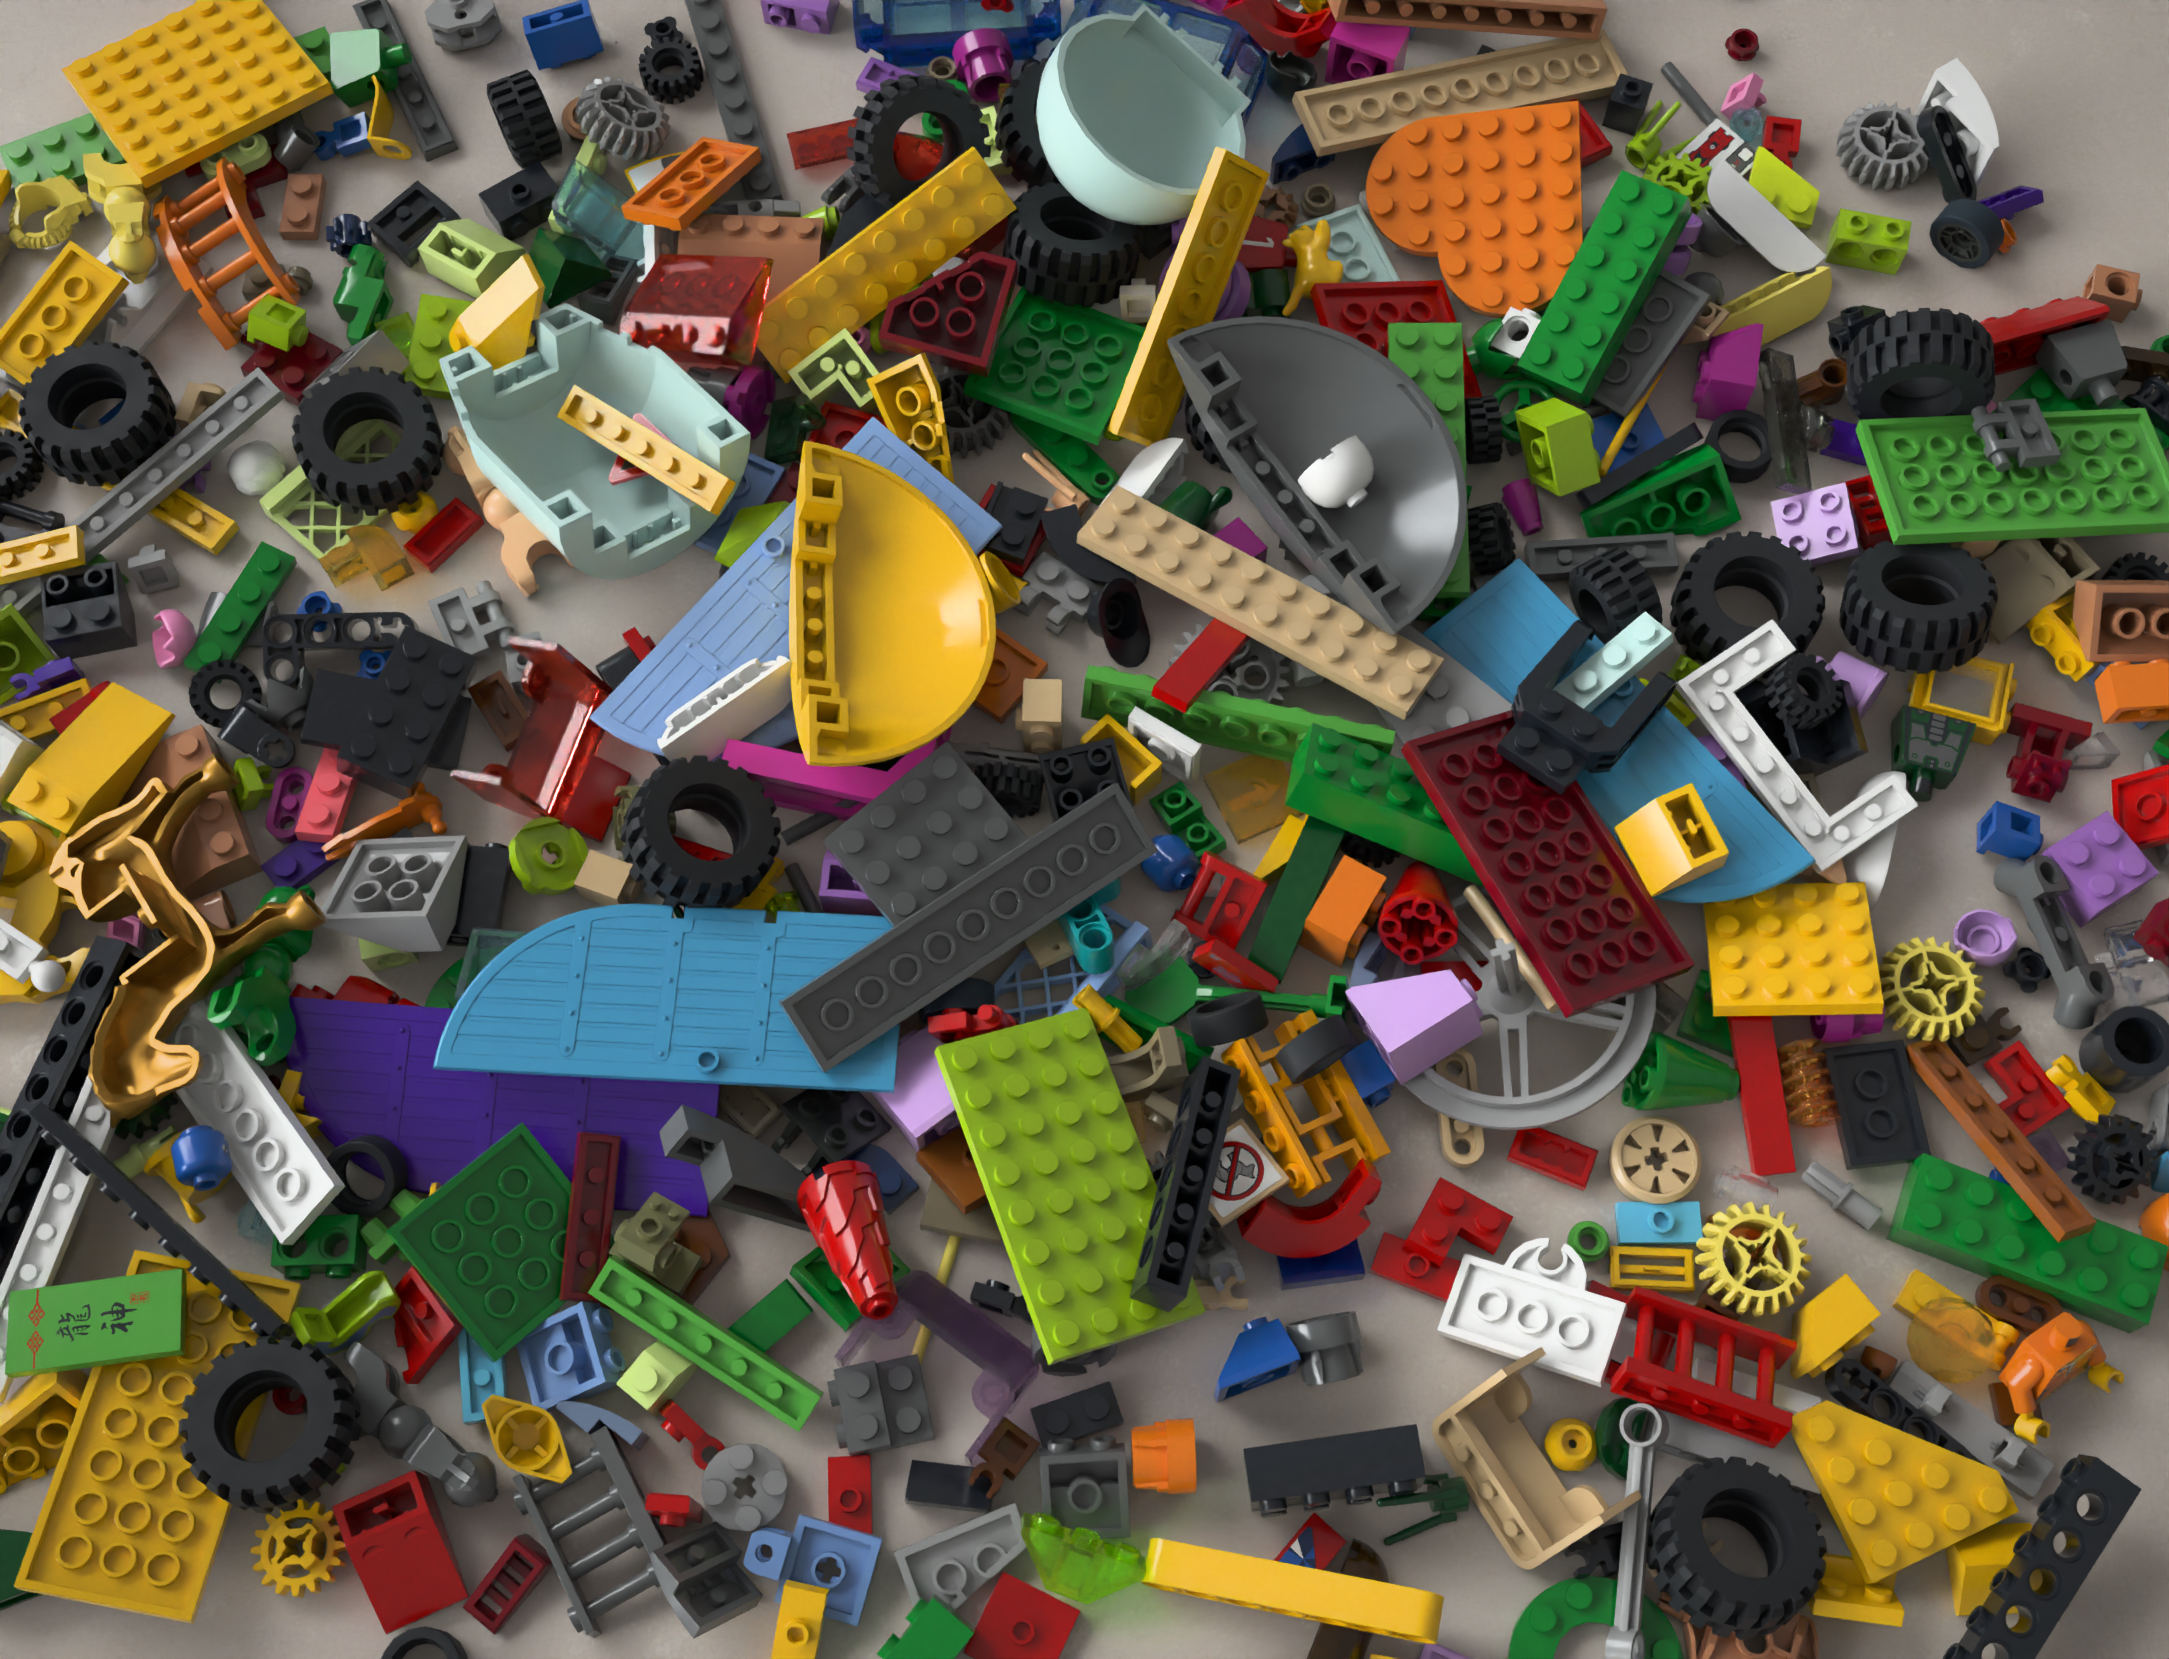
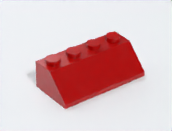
[1980,296,2110,376]

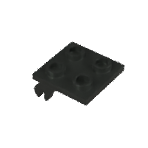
[771,1089,892,1177]

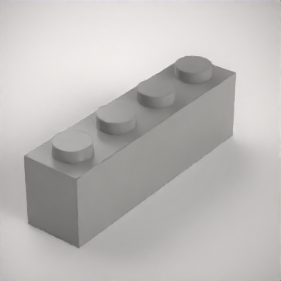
[1643,1407,1820,1500]

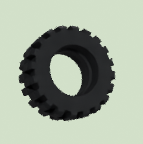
[995,57,1061,189]
[847,74,991,210]
[1003,182,1144,307]
[1847,308,1996,420]
[18,341,177,486]
[292,366,444,516]
[1670,531,1825,681]
[1839,540,1998,674]
[620,755,781,909]
[179,1335,361,1514]
[1647,1456,1827,1640]

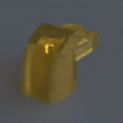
[318,525,415,591]

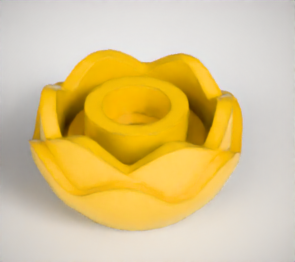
[391,490,438,533]
[1544,1418,1597,1471]

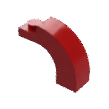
[1222,0,1337,59]
[1237,1158,1383,1258]

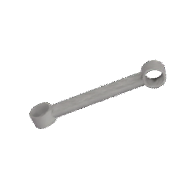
[1605,1403,1670,1659]

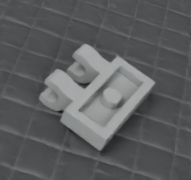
[1015,552,1103,636]

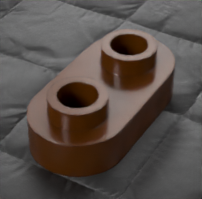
[1975,1275,2063,1335]

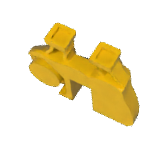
[0,820,90,1005]

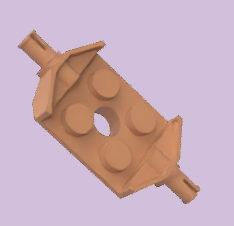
[1656,1592,1819,1659]

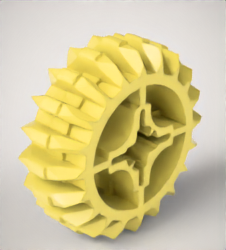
[1878,936,1986,1042]
[1695,1202,1812,1317]

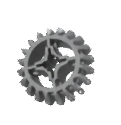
[575,76,670,162]
[1836,100,1929,191]

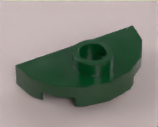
[1595,1397,1647,1480]

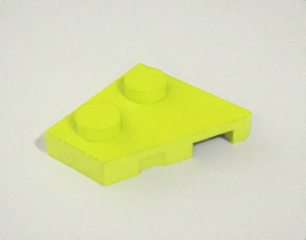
[1748,146,1820,230]

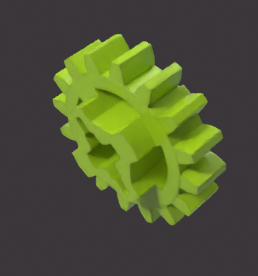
[1642,152,1712,215]

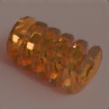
[1777,1038,1842,1128]

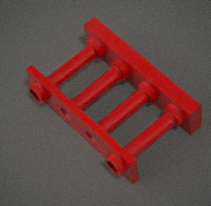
[1610,1286,1797,1449]

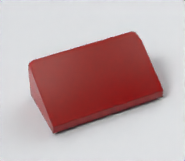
[561,755,632,843]

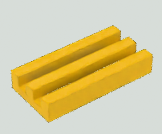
[1607,1246,1695,1293]

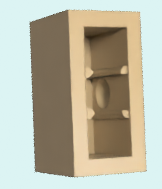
[1015,678,1064,754]

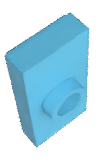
[1614,1201,1703,1246]

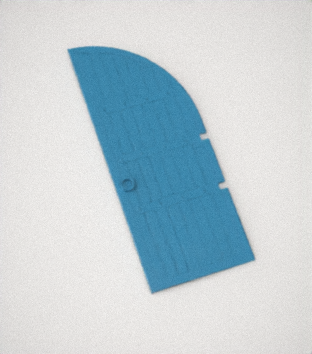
[1422,558,1816,903]
[433,904,900,1093]

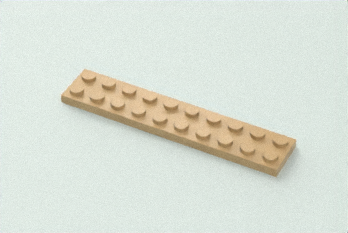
[1292,29,1629,157]
[1076,485,1444,720]

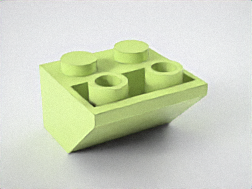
[418,218,526,299]

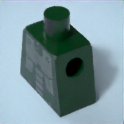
[1891,705,1976,802]

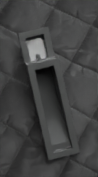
[659,1105,811,1232]

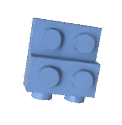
[516,1302,625,1413]

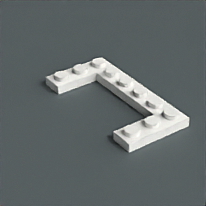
[1676,619,1918,874]

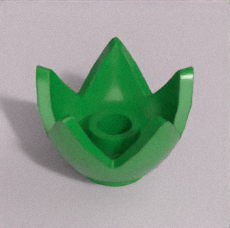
[1466,317,1522,380]

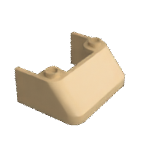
[1432,1347,1642,1569]

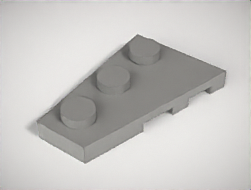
[894,1502,1030,1610]

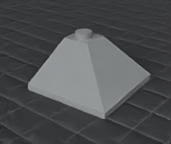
[321,835,468,952]

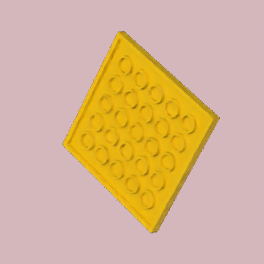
[61,0,334,188]

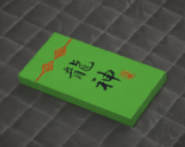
[5,1268,187,1378]

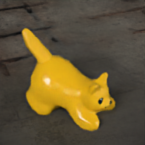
[1282,219,1344,316]

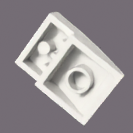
[1914,58,2000,188]

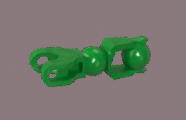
[207,884,315,1067]

